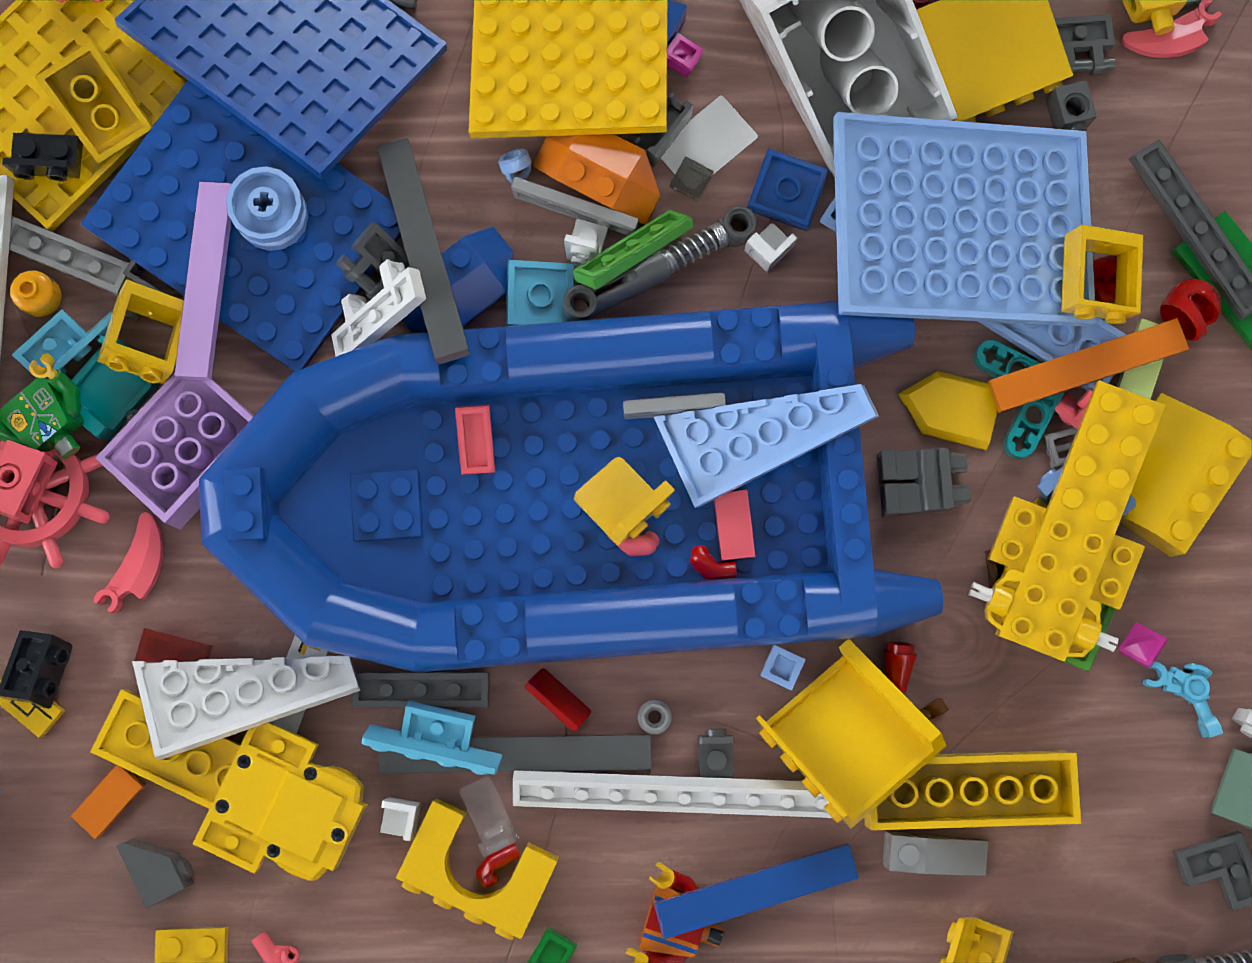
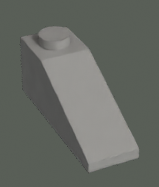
[882,830,988,876]

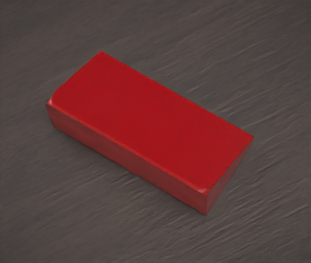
[524,668,592,732]

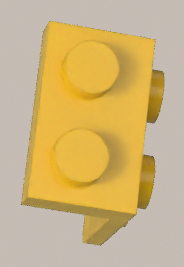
[574,457,675,546]
[940,917,1014,963]

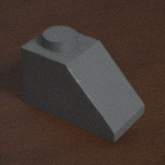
[116,839,194,909]

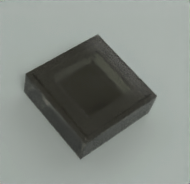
[670,156,714,202]

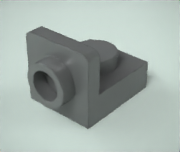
[698,729,734,778]

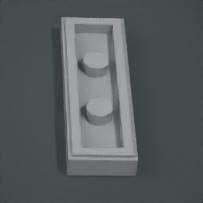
[623,393,726,420]

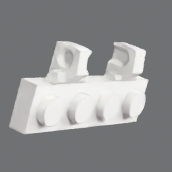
[331,259,426,356]

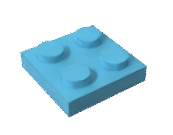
[506,260,574,326]

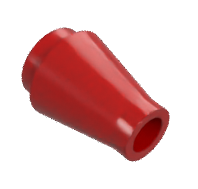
[883,641,918,693]

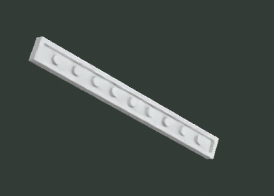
[513,771,832,818]

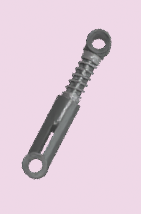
[562,206,756,321]

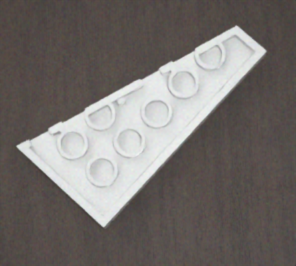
[132,656,360,760]

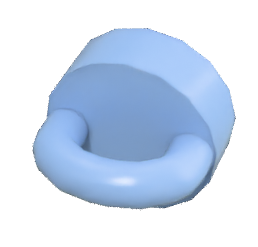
[498,148,532,183]

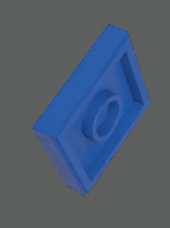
[747,148,829,231]

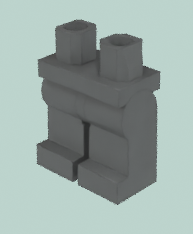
[877,448,971,518]

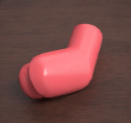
[251,931,300,963]

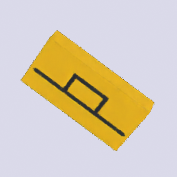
[0,679,65,738]

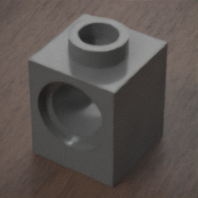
[1046,80,1097,131]

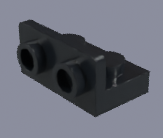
[2,133,83,181]
[0,630,73,709]

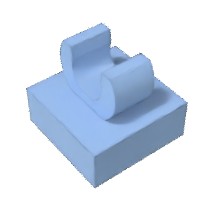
[759,645,806,691]

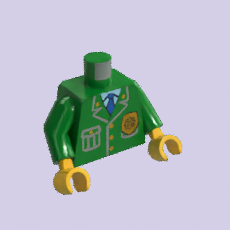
[0,354,84,459]

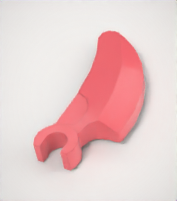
[1121,0,1222,58]
[93,512,164,614]

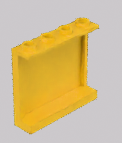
[917,0,1073,123]
[756,639,947,829]

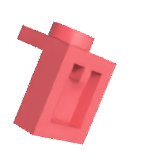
[1055,389,1093,429]

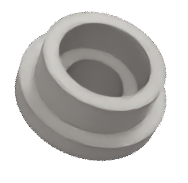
[638,700,672,734]

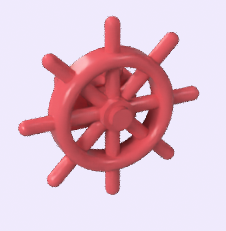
[0,440,110,569]

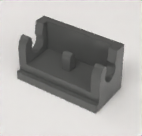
[631,92,693,168]

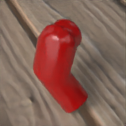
[690,545,737,580]
[476,842,520,888]

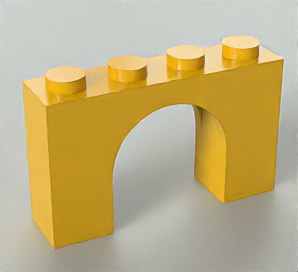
[396,798,559,940]

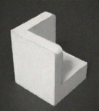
[744,223,798,273]
[380,797,422,841]

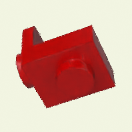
[1093,255,1117,304]

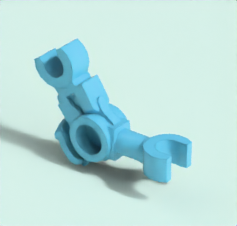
[1142,662,1223,738]

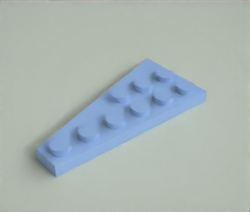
[654,384,879,508]

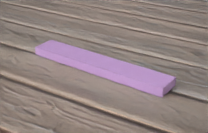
[174,182,232,380]

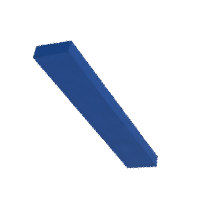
[654,844,859,939]

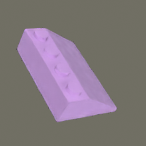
[96,373,254,530]

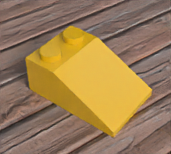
[35,41,152,163]

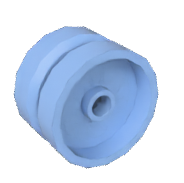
[226,166,309,251]

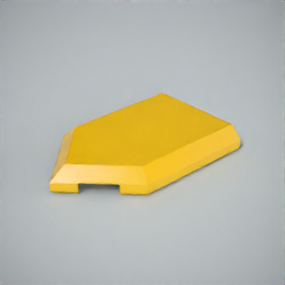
[897,371,997,451]

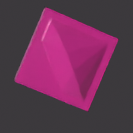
[667,33,704,78]
[1118,622,1168,670]

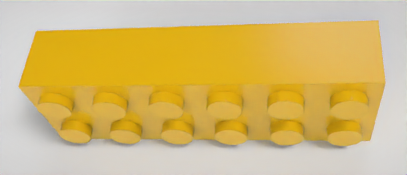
[864,750,1081,830]

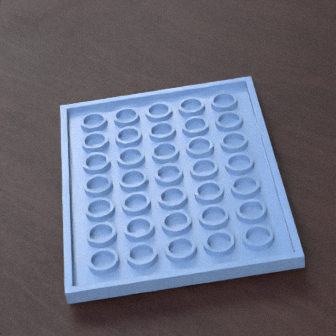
[833,112,1096,326]

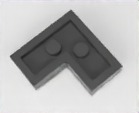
[1173,831,1252,911]

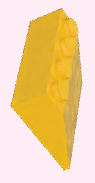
[1120,393,1252,557]

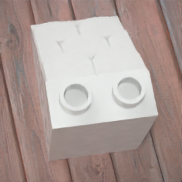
[740,0,958,177]

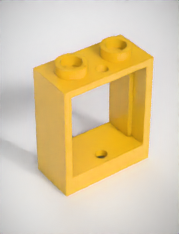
[1061,225,1143,324]
[97,279,184,384]

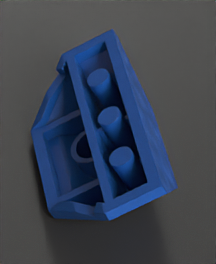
[402,226,513,332]

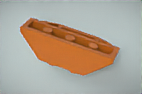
[532,134,661,225]

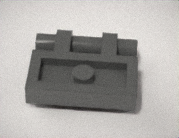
[1054,14,1116,77]
[336,222,410,300]

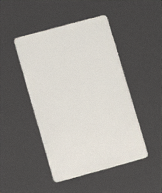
[661,95,758,192]

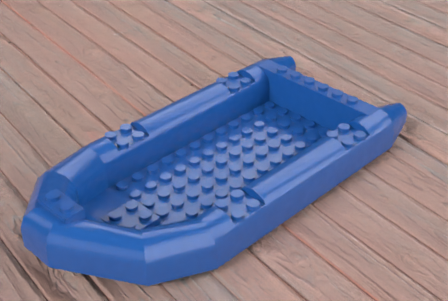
[199,301,943,672]

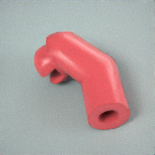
[607,531,660,557]

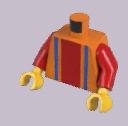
[626,862,725,963]

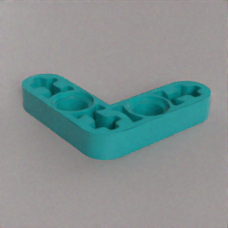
[973,340,1065,460]

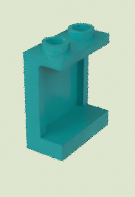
[71,335,161,442]

